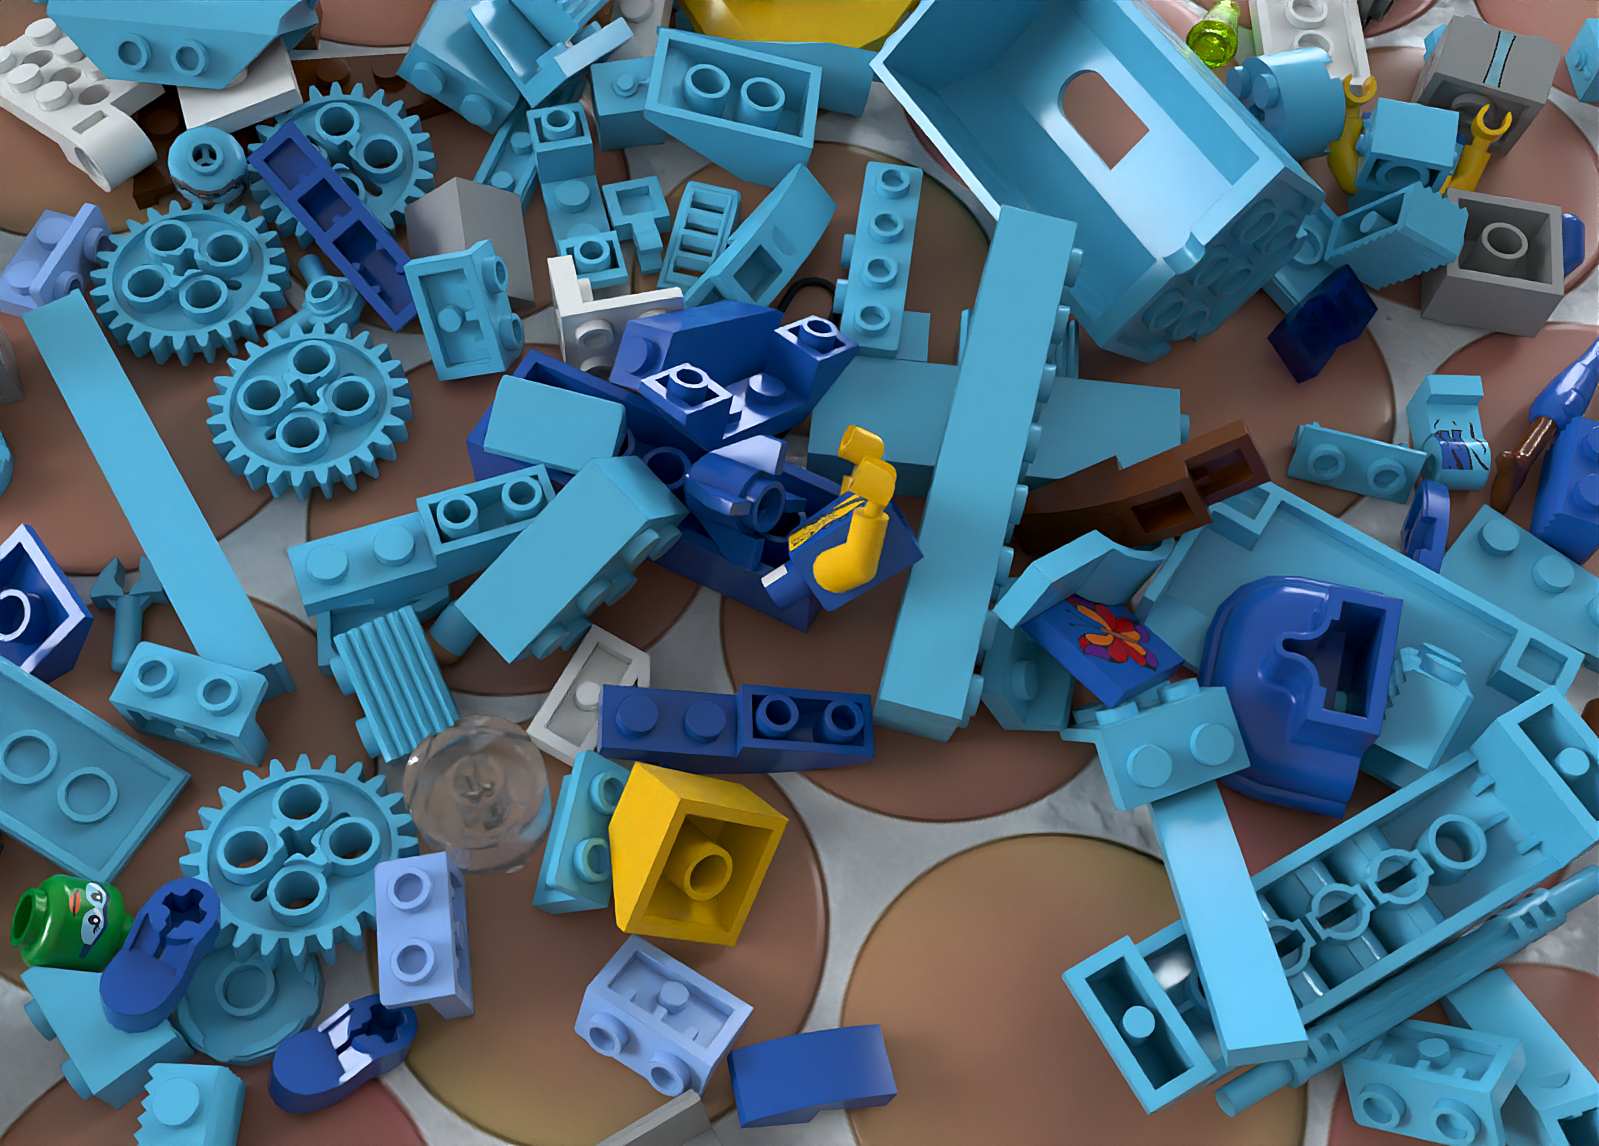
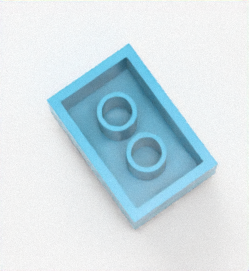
[454,456,690,664]

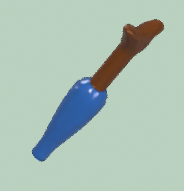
[1490,337,1599,515]

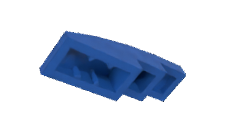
[246,120,418,334]

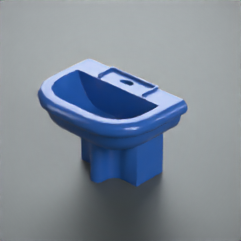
[1197,576,1403,820]

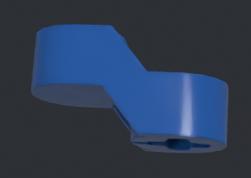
[99,878,221,1033]
[267,993,418,1114]

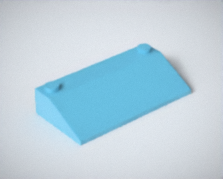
[1134,481,1585,791]

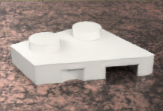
[524,624,651,771]

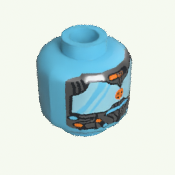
[167,126,250,210]

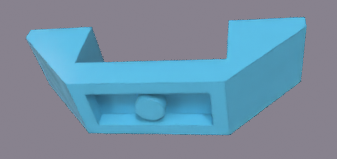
[526,102,628,290]

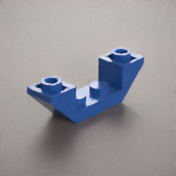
[638,315,859,453]

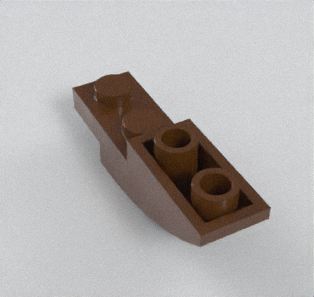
[1013,418,1271,556]

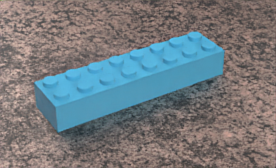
[872,204,1083,743]

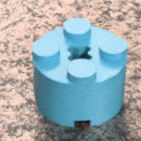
[1226,46,1346,162]

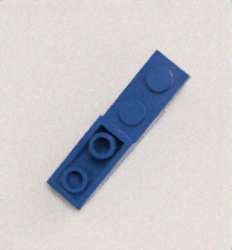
[597,684,875,774]

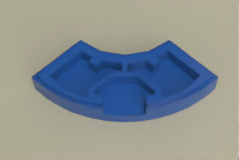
[1400,478,1450,574]

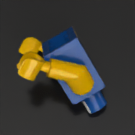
[761,425,924,612]

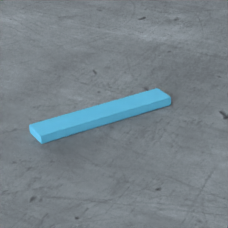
[1146,779,1309,1067]

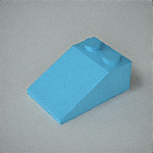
[643,28,822,189]

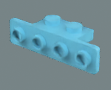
[833,161,923,358]

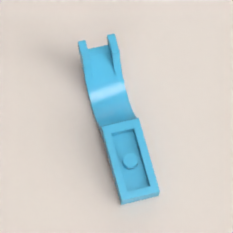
[993,530,1174,629]

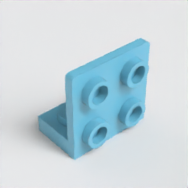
[465,0,635,108]

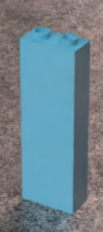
[806,355,1190,498]

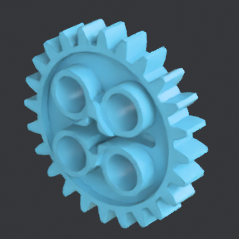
[248,82,437,256]
[90,200,292,366]
[206,320,414,502]
[179,754,421,972]

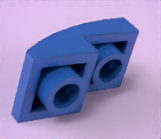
[726,1024,898,1129]

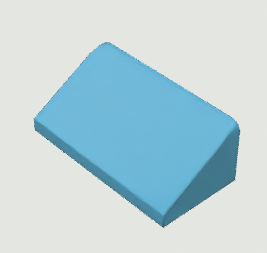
[483,375,627,475]

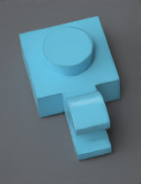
[602,175,671,276]

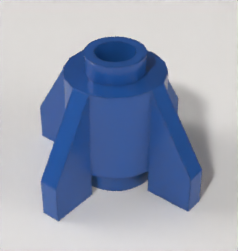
[684,435,807,571]

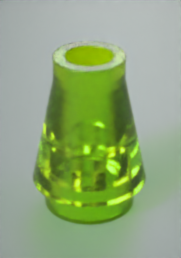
[1186,0,1241,70]

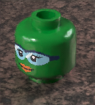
[10,874,134,973]

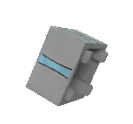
[1411,15,1564,155]

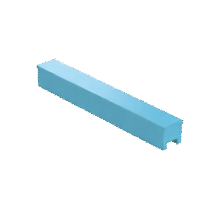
[21,288,297,705]

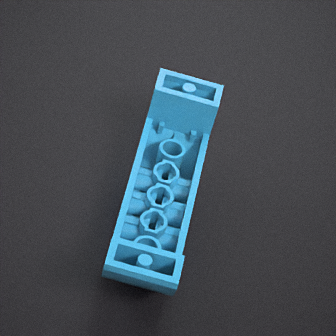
[1061,685,1599,1116]

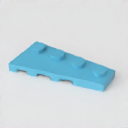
[1439,503,1599,674]

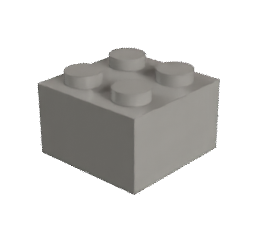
[1421,187,1564,338]

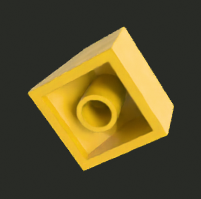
[608,762,789,946]

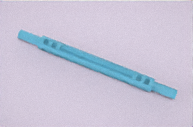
[1215,864,1599,1117]

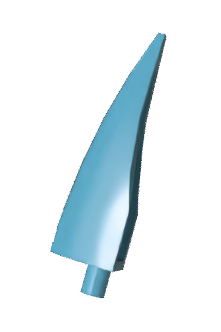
[656,26,885,118]

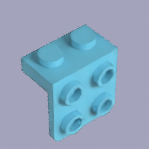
[1059,678,1251,811]

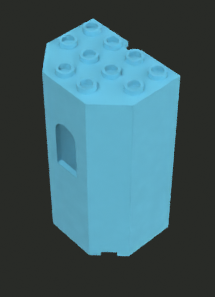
[869,0,1327,364]

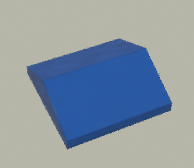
[0,523,95,684]

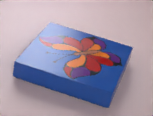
[1019,594,1185,709]

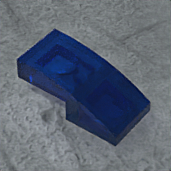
[1267,264,1378,384]

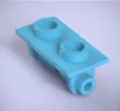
[1286,421,1427,505]

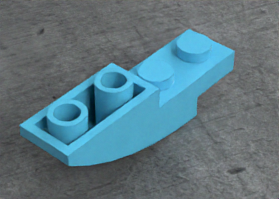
[683,163,838,309]
[286,463,556,617]

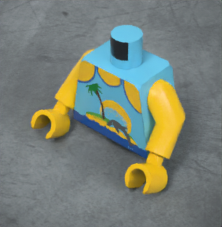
[1327,73,1512,212]

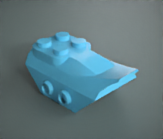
[46,0,320,90]

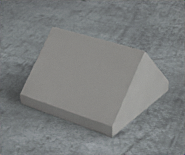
[404,177,535,320]

